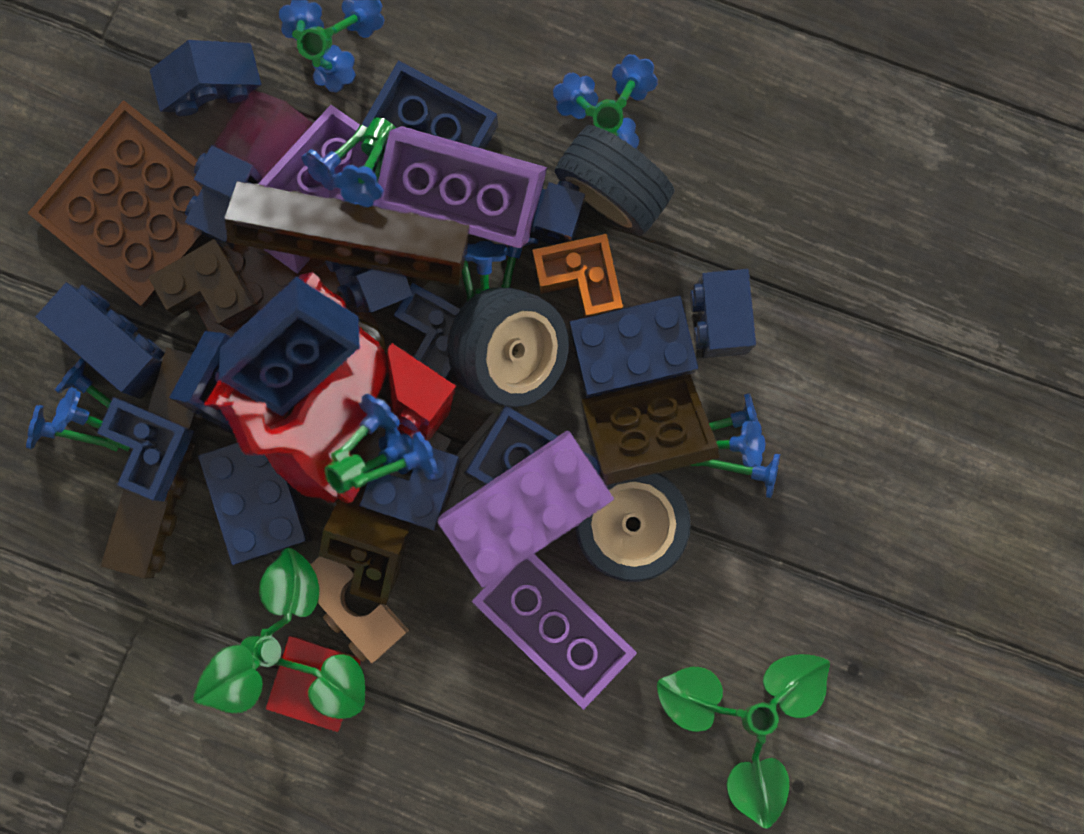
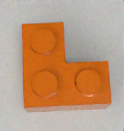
[532,234,623,318]

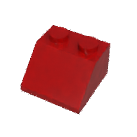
[384,343,456,442]

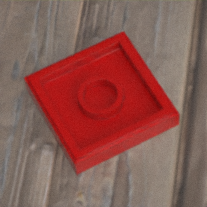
[266,636,361,732]

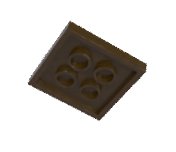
[581,374,719,486]

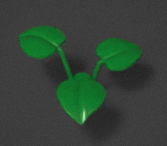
[193,548,365,719]
[657,654,830,829]

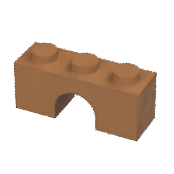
[310,556,409,664]

